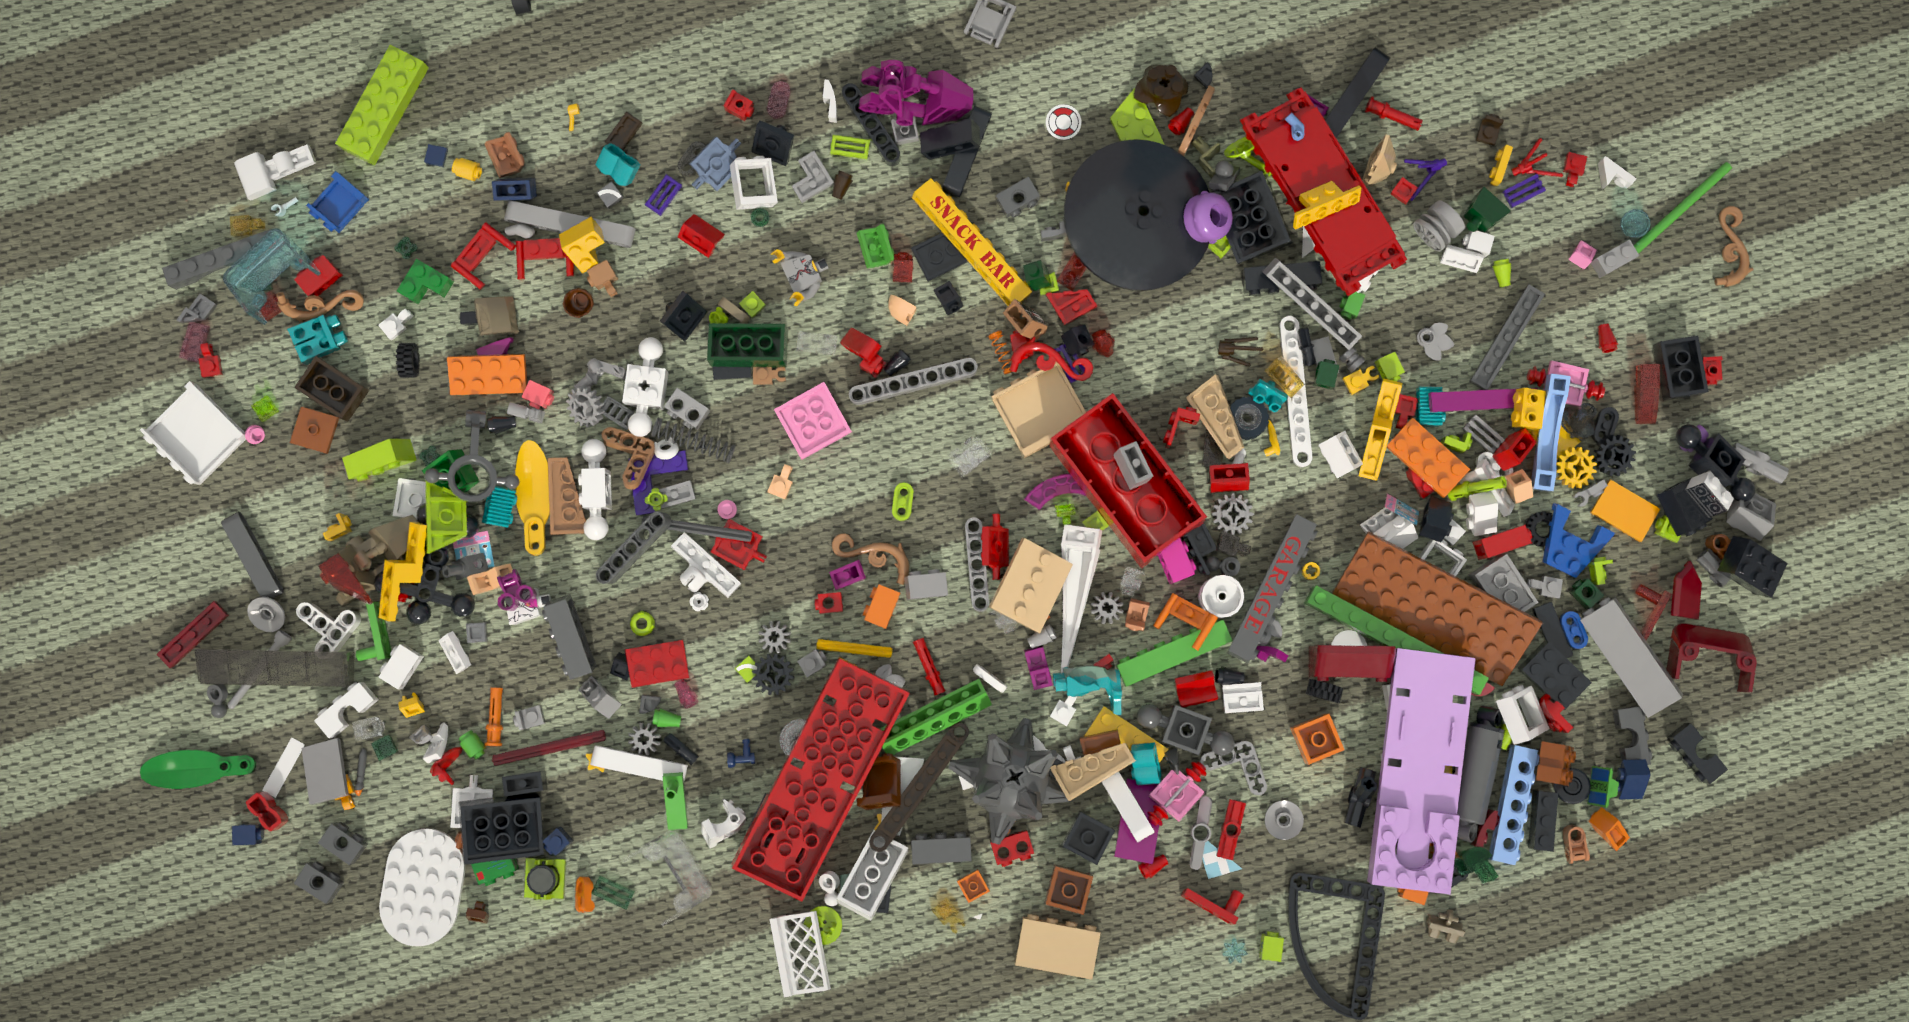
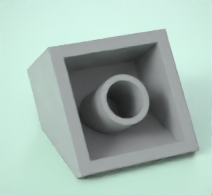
[1726,493,1776,541]

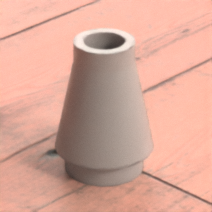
[1027,624,1057,649]

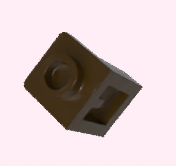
[1476,114,1504,146]

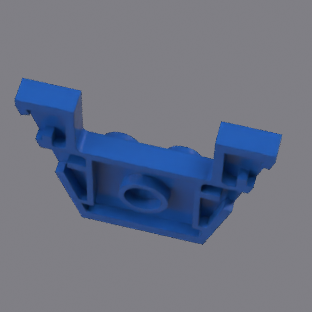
[1542,503,1615,578]

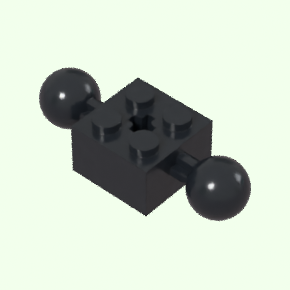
[1676,424,1756,502]

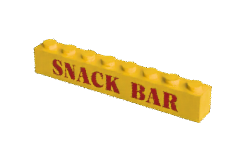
[912,178,1032,306]

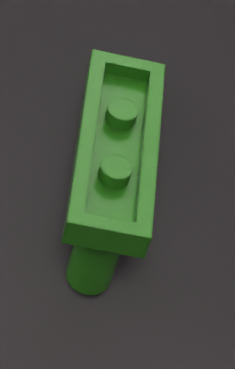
[356,602,392,661]
[662,772,688,830]

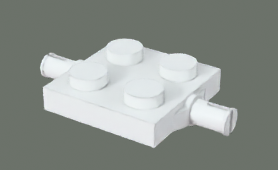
[451,775,493,828]

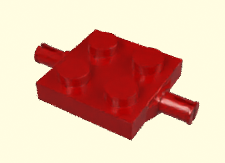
[981,514,1009,580]
[711,519,767,570]

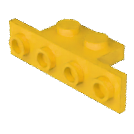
[1293,181,1361,229]

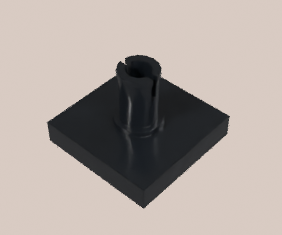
[751,120,795,166]
[660,291,708,342]

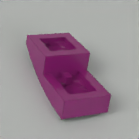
[1024,646,1053,690]

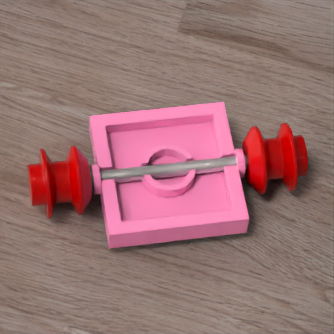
[1527,361,1605,407]
[1147,762,1207,826]

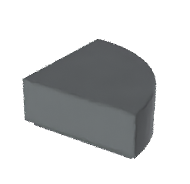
[639,695,662,714]

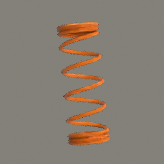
[988,330,1012,374]

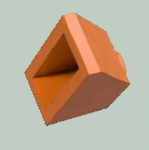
[1589,807,1630,851]

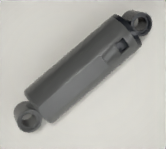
[1457,705,1505,842]

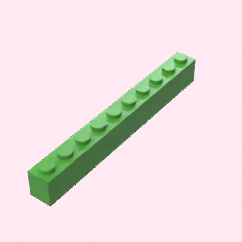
[1304,585,1489,695]

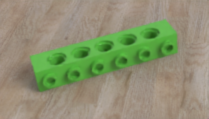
[880,679,992,755]

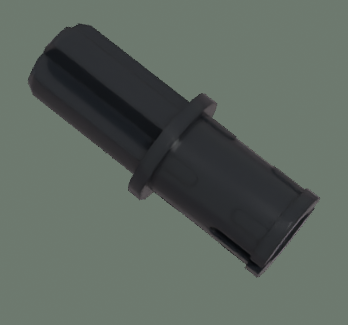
[1298,327,1316,366]
[663,733,699,765]

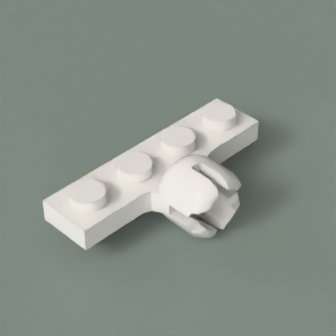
[671,532,741,598]

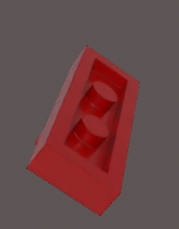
[1181,888,1244,925]

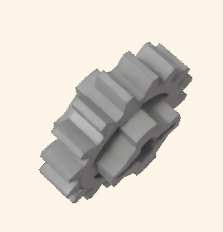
[566,385,605,427]
[1211,493,1254,535]

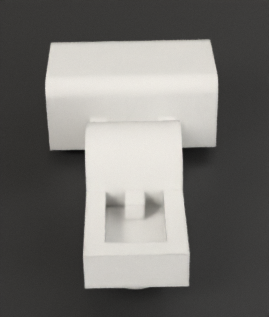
[234,144,316,200]

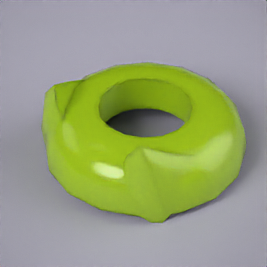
[630,611,655,636]

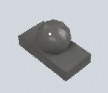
[1209,160,1240,191]

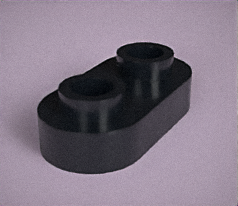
[1592,407,1619,444]

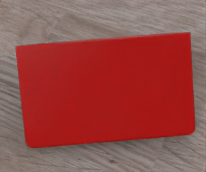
[678,214,725,258]
[1175,670,1218,708]

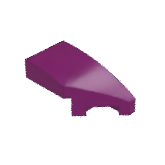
[476,337,514,355]
[1256,646,1289,662]

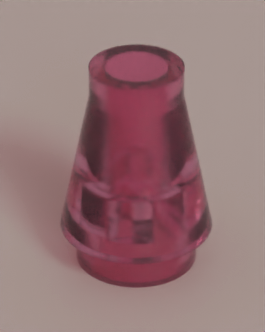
[674,679,699,709]

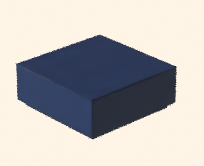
[424,144,448,168]

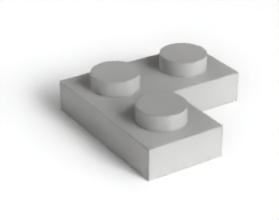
[792,151,834,203]

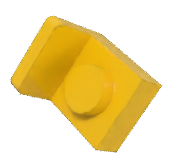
[323,513,352,541]

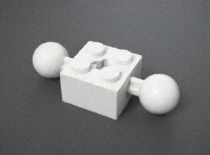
[622,337,669,437]
[578,439,612,540]

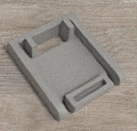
[964,0,1016,48]

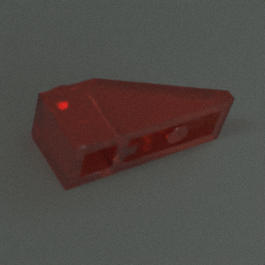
[318,553,373,605]

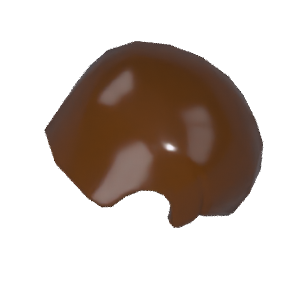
[562,288,594,318]

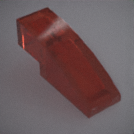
[1634,364,1660,424]

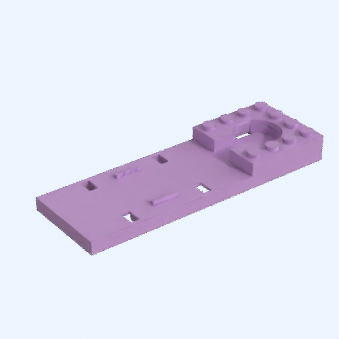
[1367,648,1475,895]

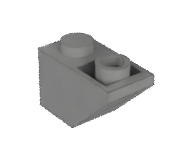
[579,676,622,719]

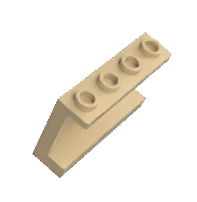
[1015,914,1100,979]

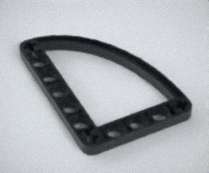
[1288,872,1385,1020]

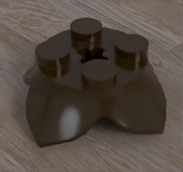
[1134,64,1189,117]

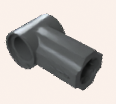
[1696,548,1731,588]

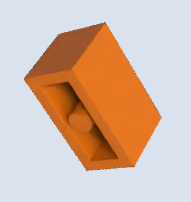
[863,584,901,629]

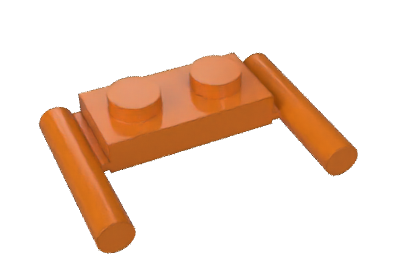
[1153,593,1218,651]

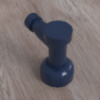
[727,739,755,768]

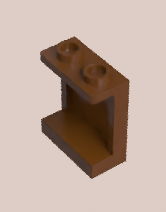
[857,753,901,810]

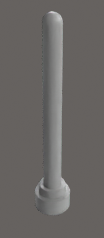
[227,630,292,709]

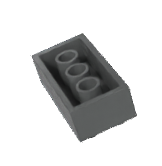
[542,594,596,680]

